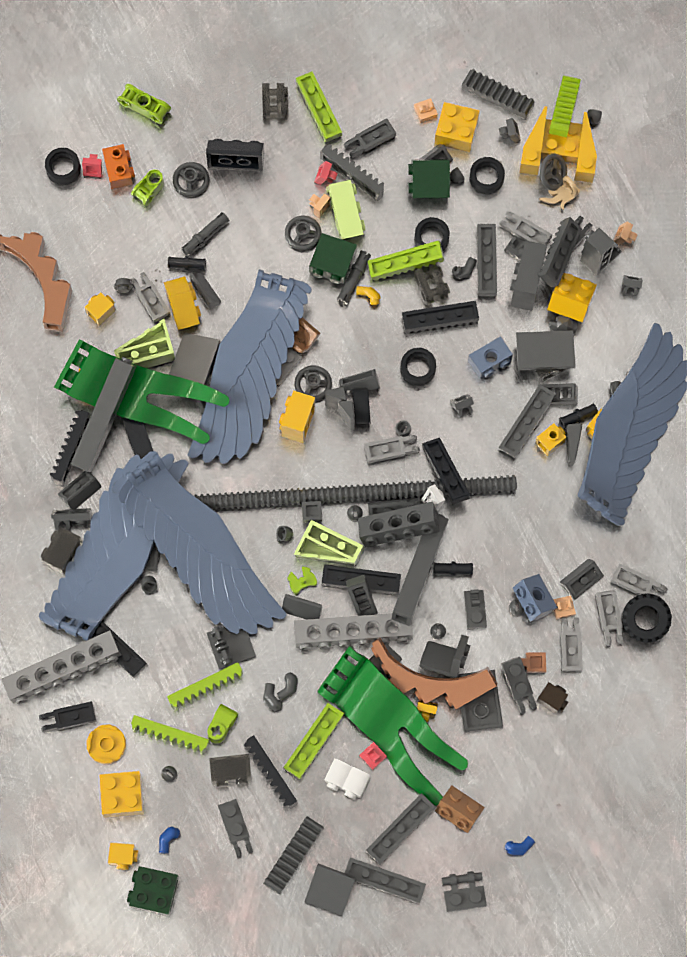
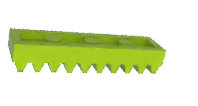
[296,71,342,143]
[549,75,581,137]
[368,240,444,281]
[167,662,243,711]
[283,703,344,780]
[131,715,210,755]

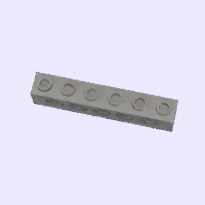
[294,614,413,650]
[1,630,121,704]

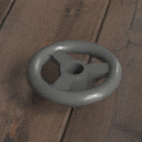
[540,153,567,191]
[173,162,209,196]
[285,215,322,250]
[294,365,332,401]

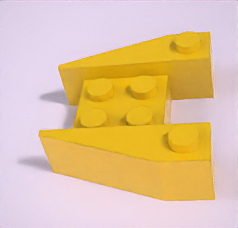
[520,106,597,183]

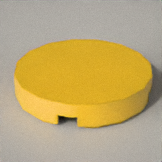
[87,724,126,764]

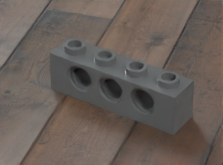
[358,502,439,547]

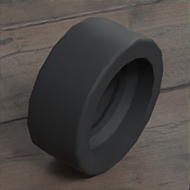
[45,148,81,185]
[470,157,505,194]
[414,217,450,251]
[400,348,436,386]
[352,388,371,424]

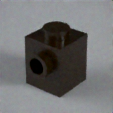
[536,682,569,714]

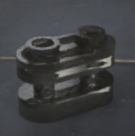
[262,83,288,119]
[414,264,450,305]

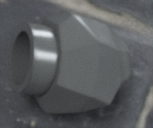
[549,315,577,334]

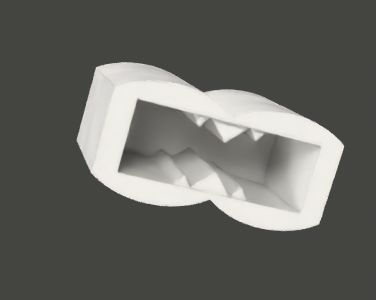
[324,758,371,800]

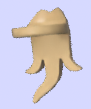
[539,176,580,210]

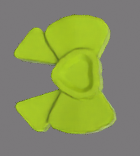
[287,567,317,595]

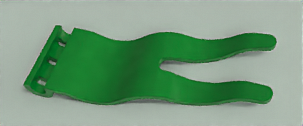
[54,339,230,444]
[317,645,468,805]

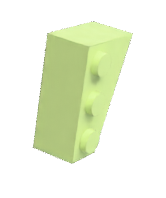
[326,180,366,240]
[114,319,175,368]
[294,520,364,565]

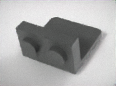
[419,635,471,678]

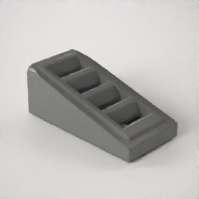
[339,369,380,391]
[538,383,578,405]
[565,424,582,466]
[346,575,378,616]

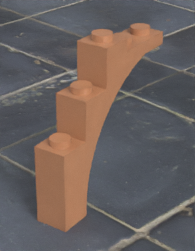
[0,232,72,332]
[371,638,498,709]

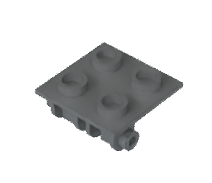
[207,626,256,669]

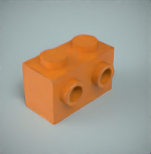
[102,144,135,189]

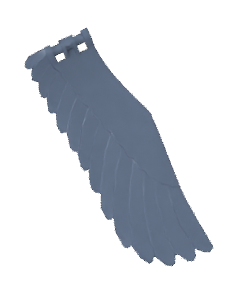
[578,323,687,526]
[112,454,287,634]

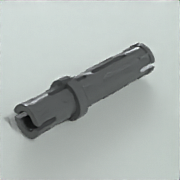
[181,212,230,256]
[337,250,371,305]

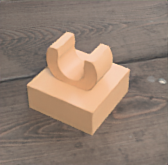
[414,98,438,123]
[309,194,330,218]
[613,221,637,245]
[553,596,576,620]

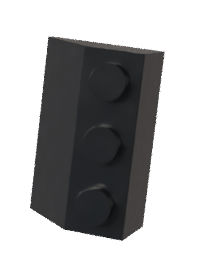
[206,139,264,171]

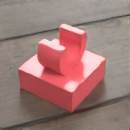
[82,154,102,177]
[314,161,338,185]
[359,742,387,771]

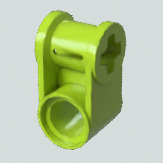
[131,169,164,206]
[207,704,239,744]

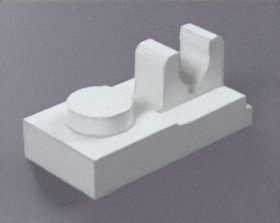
[422,484,445,512]

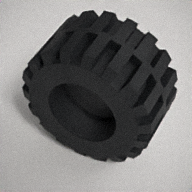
[622,593,672,643]

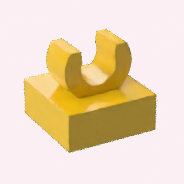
[417,700,438,722]

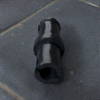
[168,256,206,271]
[559,403,598,429]
[433,561,473,577]

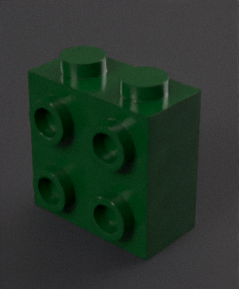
[408,159,450,198]
[309,233,357,284]
[127,866,179,917]

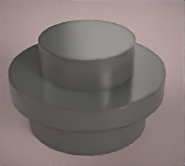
[114,278,133,293]

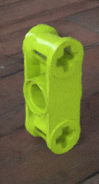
[117,84,171,124]

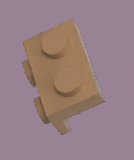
[292,318,321,353]
[435,785,485,833]

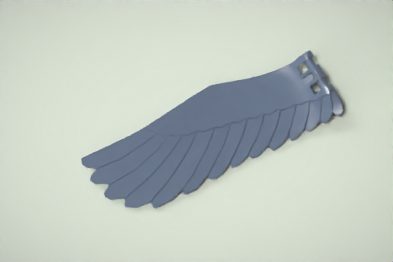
[188,269,312,464]
[39,451,189,641]

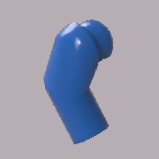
[159,826,180,854]
[505,836,535,856]

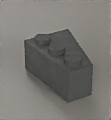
[580,228,622,275]
[510,240,547,311]

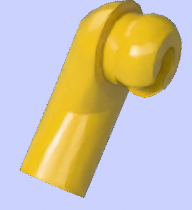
[356,286,381,305]

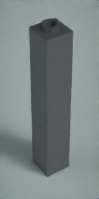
[71,357,137,472]
[391,514,449,626]

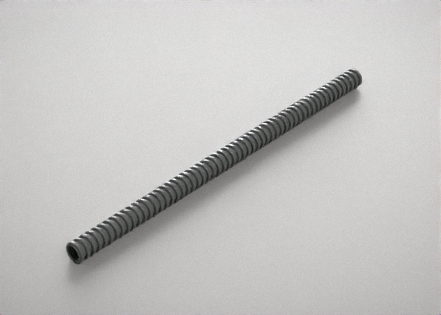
[194,475,517,510]

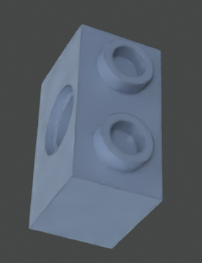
[468,336,513,379]
[513,574,558,622]

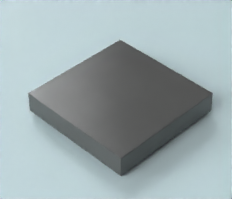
[304,863,356,916]

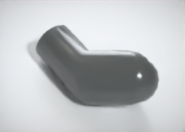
[452,257,477,279]
[277,672,298,701]
[263,683,283,710]

